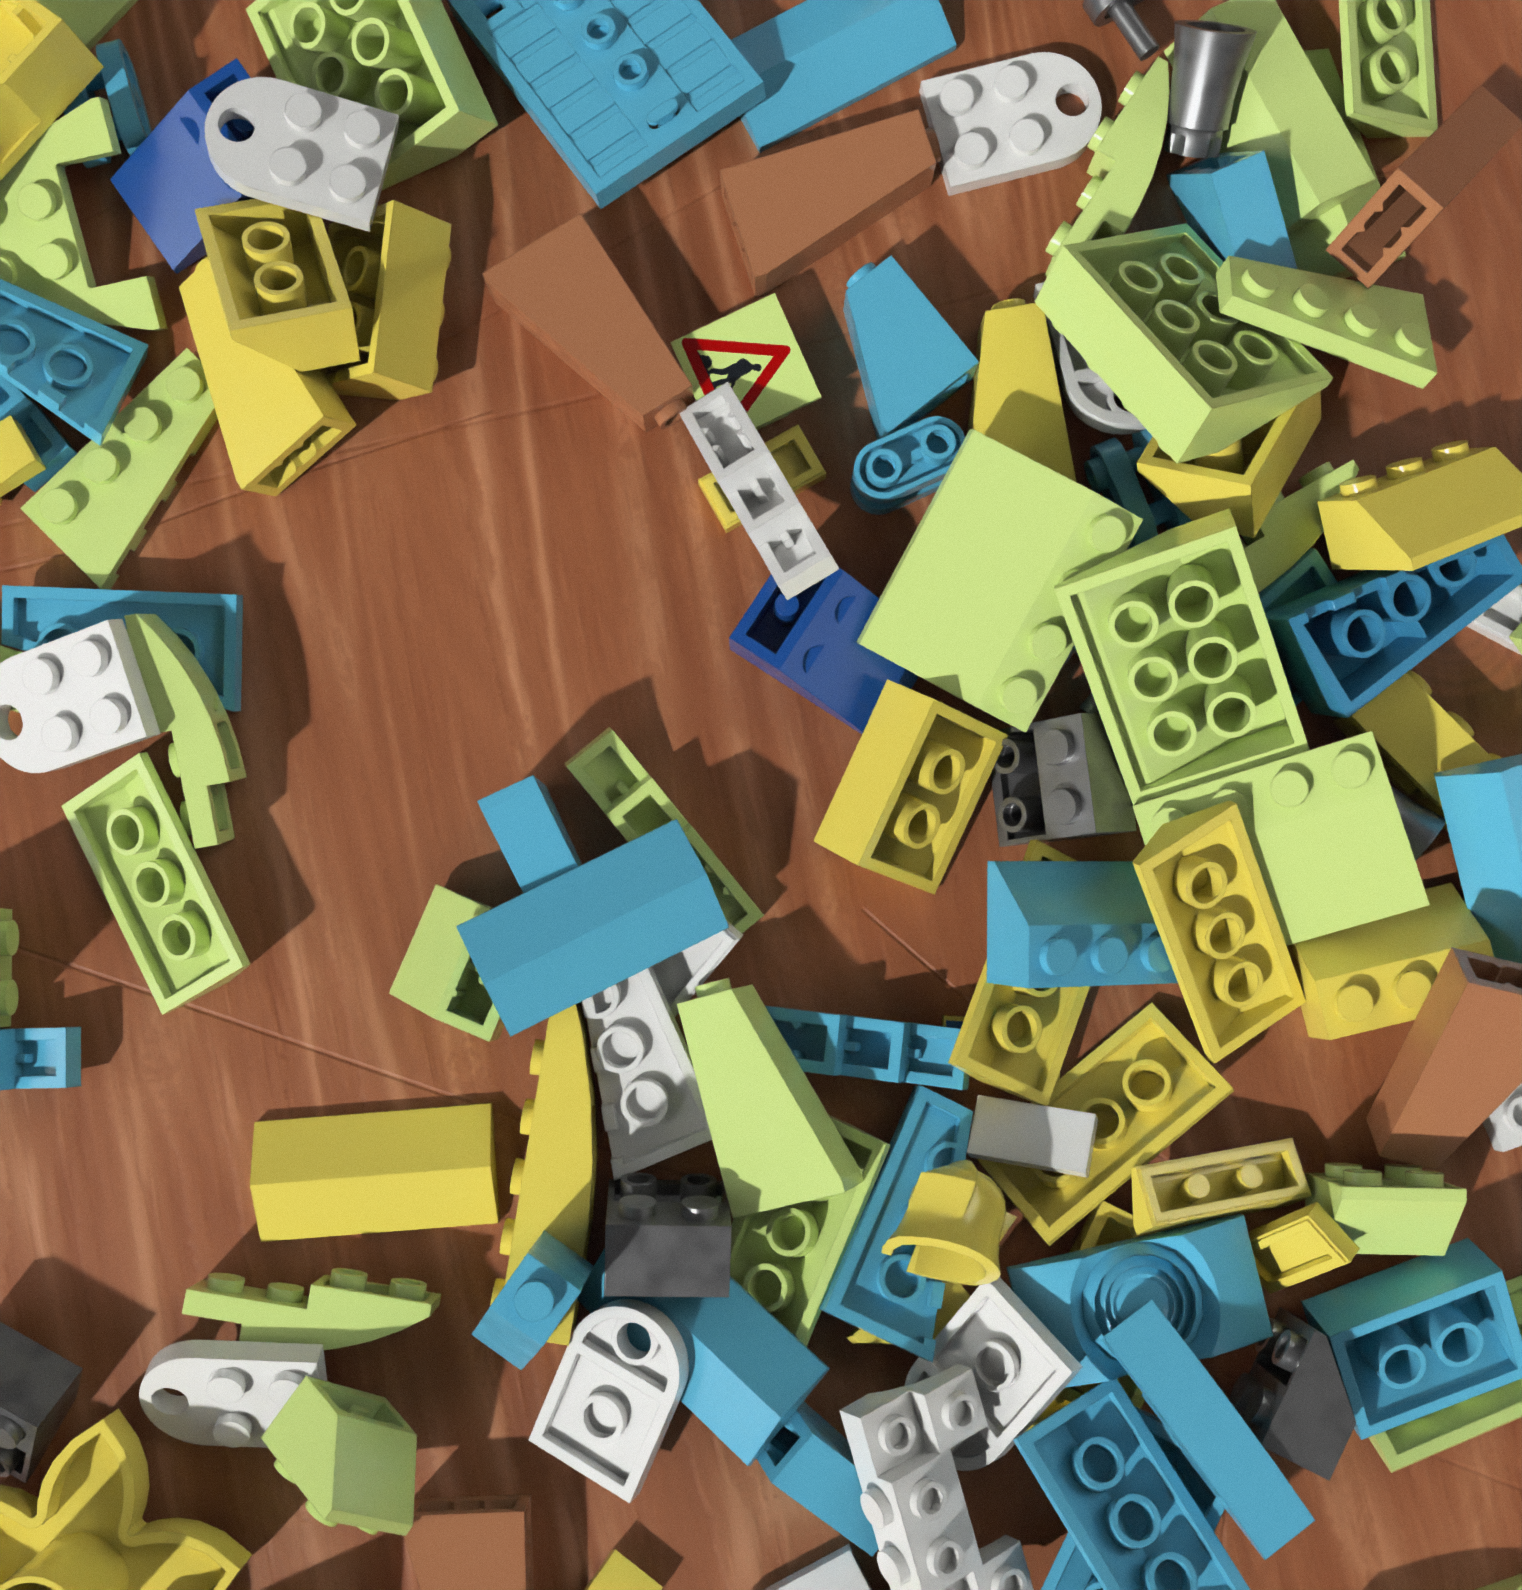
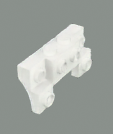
[839,1364,1034,1590]

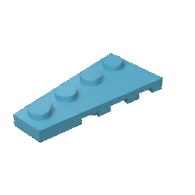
[820,1085,973,1362]

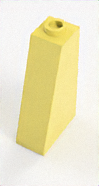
[179,256,356,496]
[967,298,1076,482]

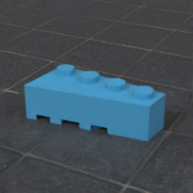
[1265,534,1522,718]

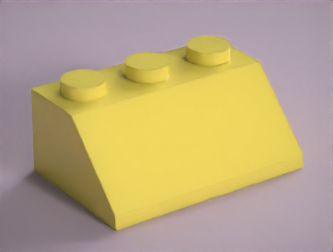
[195,199,360,372]
[321,200,452,400]
[1136,391,1321,538]
[1317,440,1522,571]
[814,679,1008,895]
[1287,883,1494,1040]

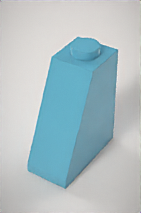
[1166,150,1297,269]
[843,255,979,440]
[477,775,582,893]
[471,1230,594,1370]
[757,1401,879,1556]

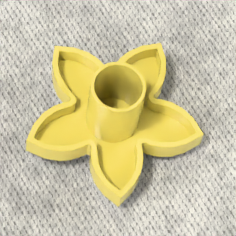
[0,1408,252,1590]

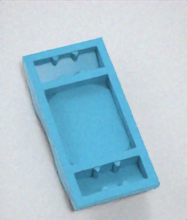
[1006,1213,1273,1388]

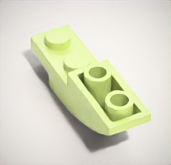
[1045,56,1170,277]
[1240,459,1359,593]
[124,614,247,849]
[182,1268,441,1350]

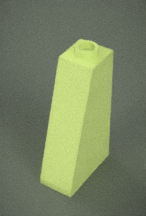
[677,978,863,1218]

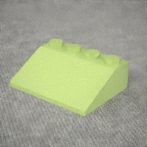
[246,0,498,191]
[1035,223,1334,464]
[856,429,1143,733]
[1054,508,1310,805]
[1132,731,1430,946]

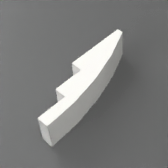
[679,382,839,600]

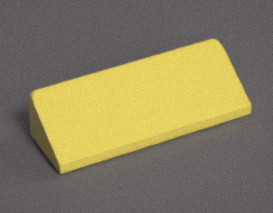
[1131,1138,1312,1236]

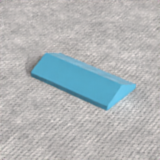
[731,0,957,153]
[1434,754,1522,964]
[456,819,729,1037]
[577,1249,830,1466]
[1013,1379,1250,1590]

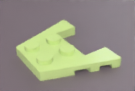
[0,97,168,330]

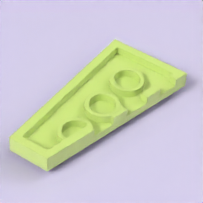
[1216,256,1438,389]
[20,348,218,590]

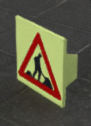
[670,293,822,430]

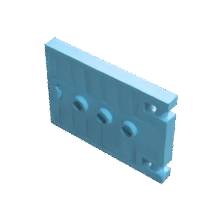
[447,0,766,209]

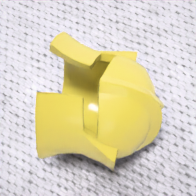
[882,1160,1017,1286]

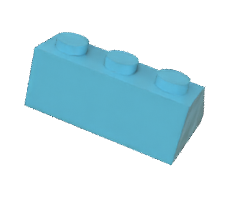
[987,861,1178,988]
[1301,1238,1522,1440]

